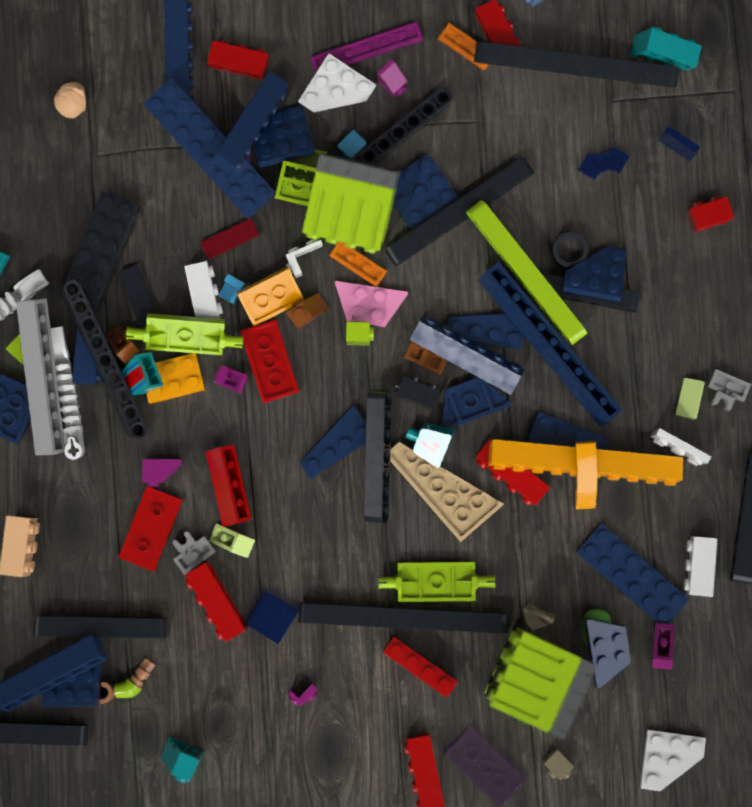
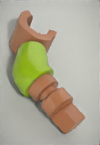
[99,658,155,704]

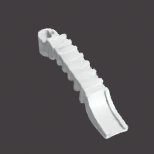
[0,269,50,321]
[51,326,85,460]

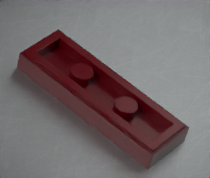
[200,218,260,260]

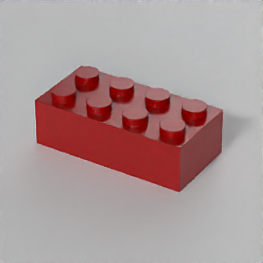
[185,562,249,642]

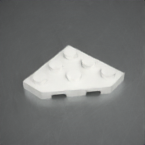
[298,54,376,112]
[640,729,706,791]

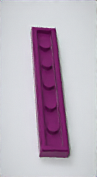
[310,21,423,74]

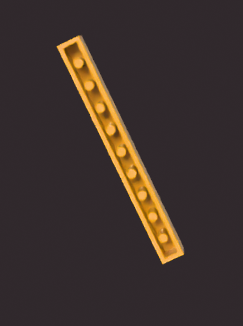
[488,440,683,486]

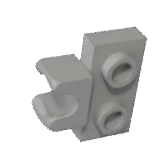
[707,369,751,411]
[172,531,216,575]

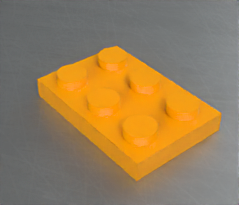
[236,266,304,326]
[146,353,205,404]

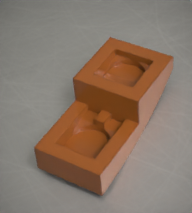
[404,341,448,375]

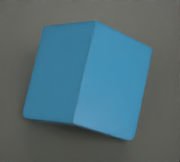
[337,130,366,159]
[219,274,246,305]

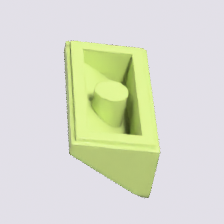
[675,378,705,420]

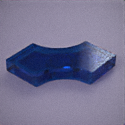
[578,147,630,180]

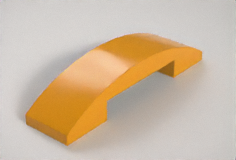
[575,441,597,509]

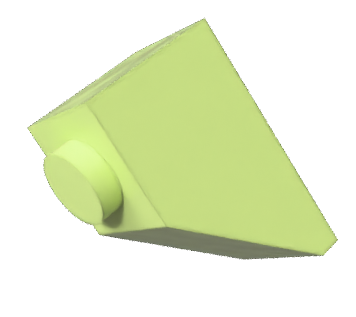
[209,523,255,558]

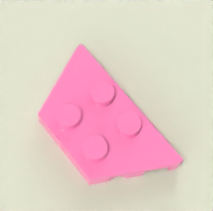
[335,281,408,328]

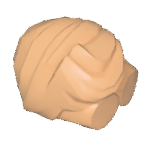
[54,82,86,119]

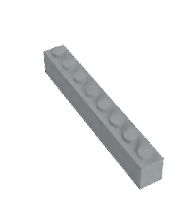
[16,298,65,455]

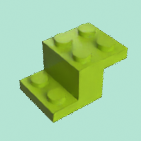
[275,150,327,206]

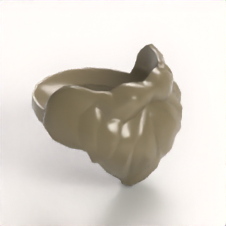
[523,603,554,630]

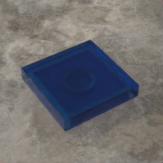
[658,126,700,161]
[246,591,299,644]

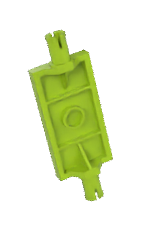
[126,313,243,355]
[379,562,495,602]

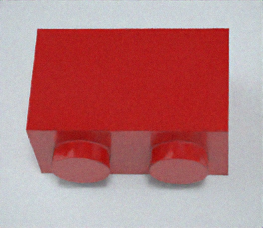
[687,196,734,233]

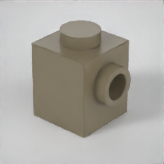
[542,747,574,781]

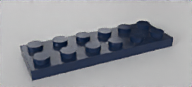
[576,523,690,624]

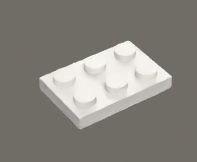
[650,428,711,466]

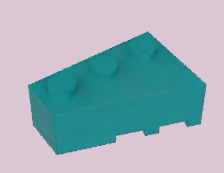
[630,27,702,71]
[160,736,205,783]

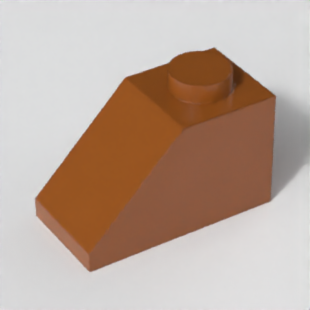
[286,293,329,331]
[106,325,142,365]

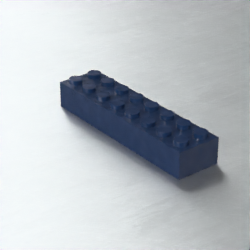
[143,78,276,219]

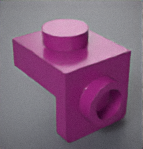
[214,365,248,393]
[288,682,318,706]

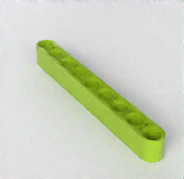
[466,200,587,346]

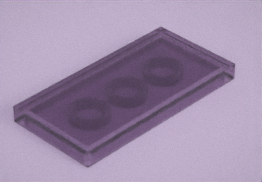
[444,725,527,807]

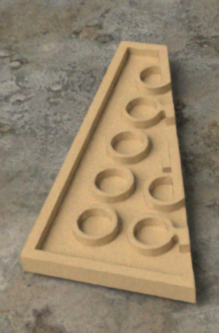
[390,442,504,542]

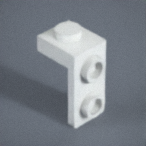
[286,239,323,278]

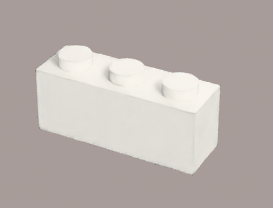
[184,261,223,319]
[684,536,717,597]

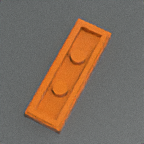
[438,23,489,71]
[329,242,387,287]

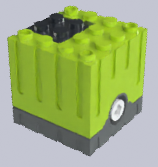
[302,153,401,253]
[484,627,597,740]

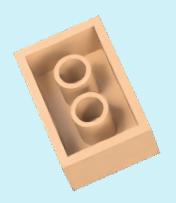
[0,516,40,577]

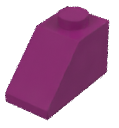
[378,60,407,98]
[142,459,183,487]
[652,623,675,670]

